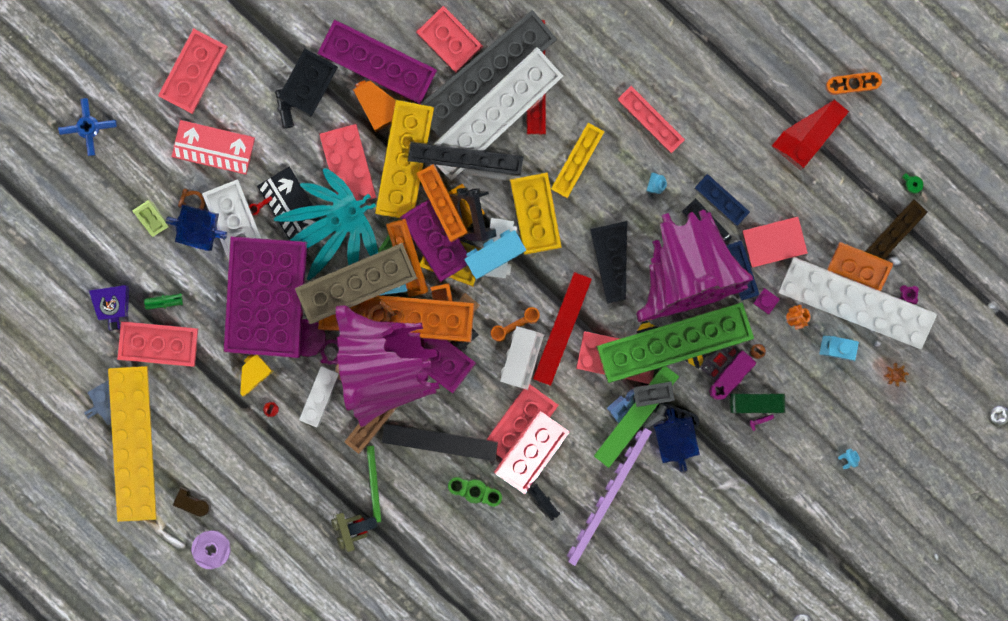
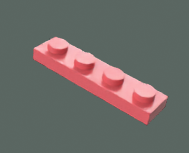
[617,86,685,154]

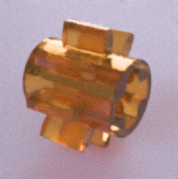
[883,363,909,387]

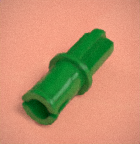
[144,293,183,310]

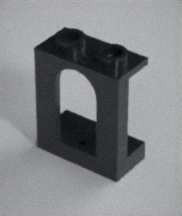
[450,188,497,241]

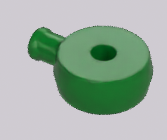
[902,173,924,194]

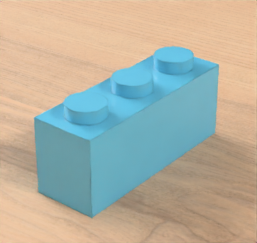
[464,229,526,280]

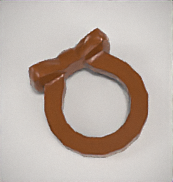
[178,189,205,214]
[368,300,396,322]

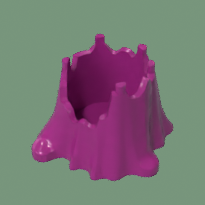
[636,210,753,322]
[336,305,440,427]

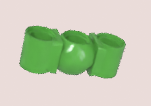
[448,477,502,507]

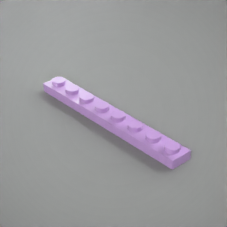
[567,428,652,566]

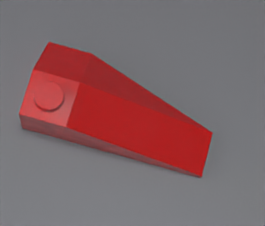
[771,99,849,170]

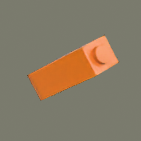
[353,80,396,132]

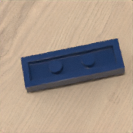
[694,174,750,227]
[726,240,760,301]

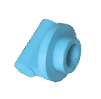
[646,173,667,194]

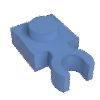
[607,389,635,423]

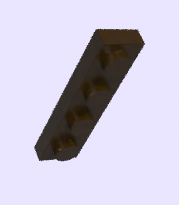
[864,199,928,259]

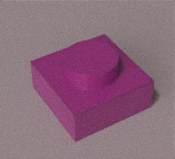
[753,288,780,315]

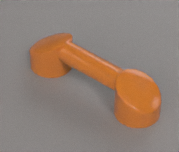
[491,307,540,342]

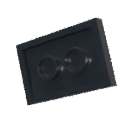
[277,48,338,117]

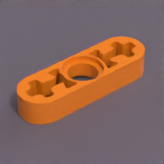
[826,72,882,95]

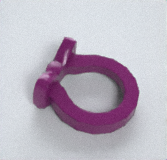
[320,339,339,365]
[750,414,775,431]

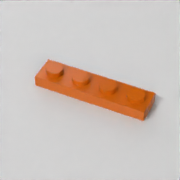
[416,164,468,242]
[386,219,429,297]

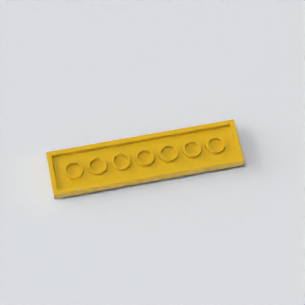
[108,366,157,522]

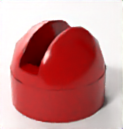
[263,402,279,417]

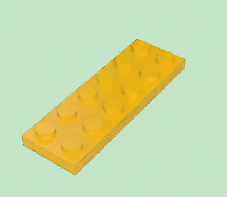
[375,100,434,218]

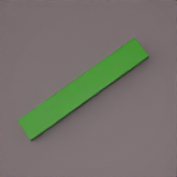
[594,366,679,468]

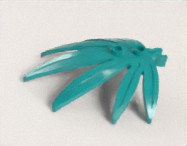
[273,168,378,281]

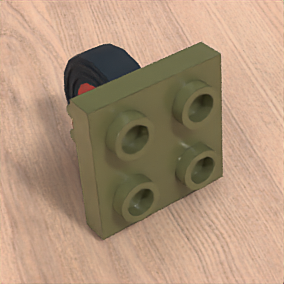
[331,512,378,552]

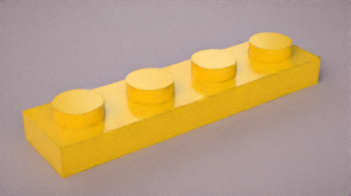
[551,123,605,199]

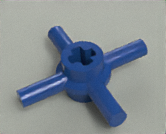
[58,98,117,156]

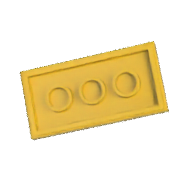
[510,172,562,255]

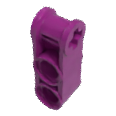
[709,350,757,400]

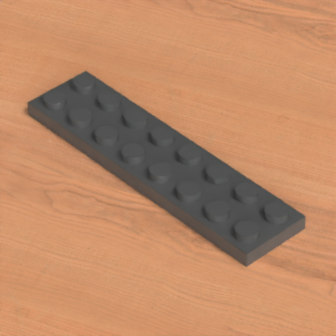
[421,10,557,138]

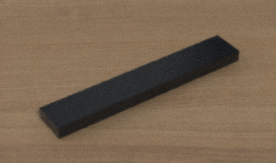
[407,141,524,175]
[382,423,498,461]

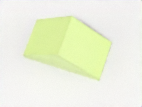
[132,200,169,237]

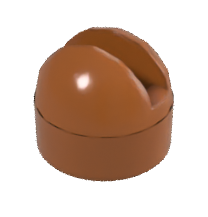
[750,344,766,359]

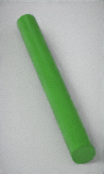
[366,445,381,523]

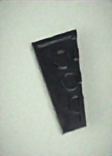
[590,221,627,304]

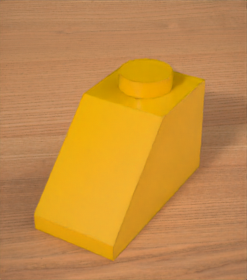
[240,354,273,397]

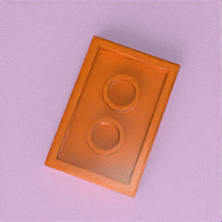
[827,242,893,291]

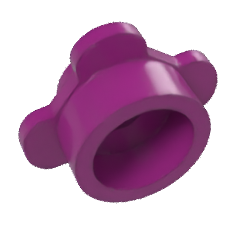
[899,285,919,305]

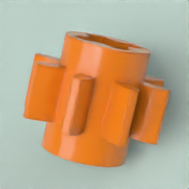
[786,305,810,330]

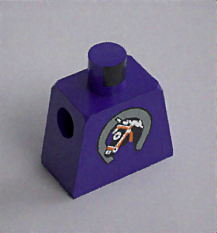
[89,285,129,331]

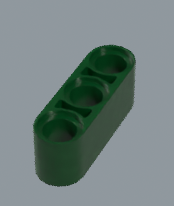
[730,394,786,413]

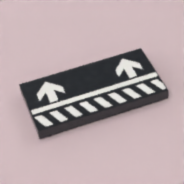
[257,166,321,241]

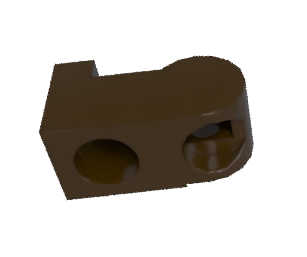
[173,487,211,517]

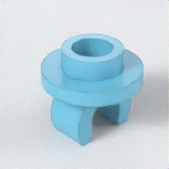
[838,449,860,469]

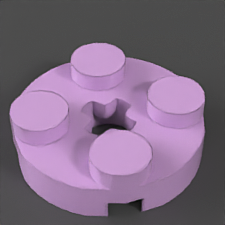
[191,530,231,569]

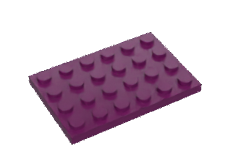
[224,237,307,358]

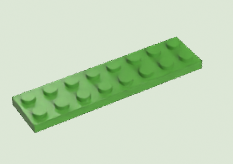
[596,302,754,383]

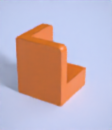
[430,283,453,301]

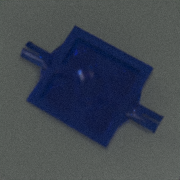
[166,205,227,251]
[654,408,700,472]

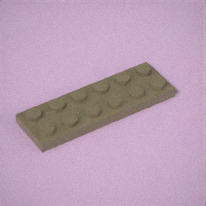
[295,243,417,324]

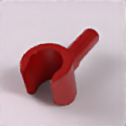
[249,196,273,216]

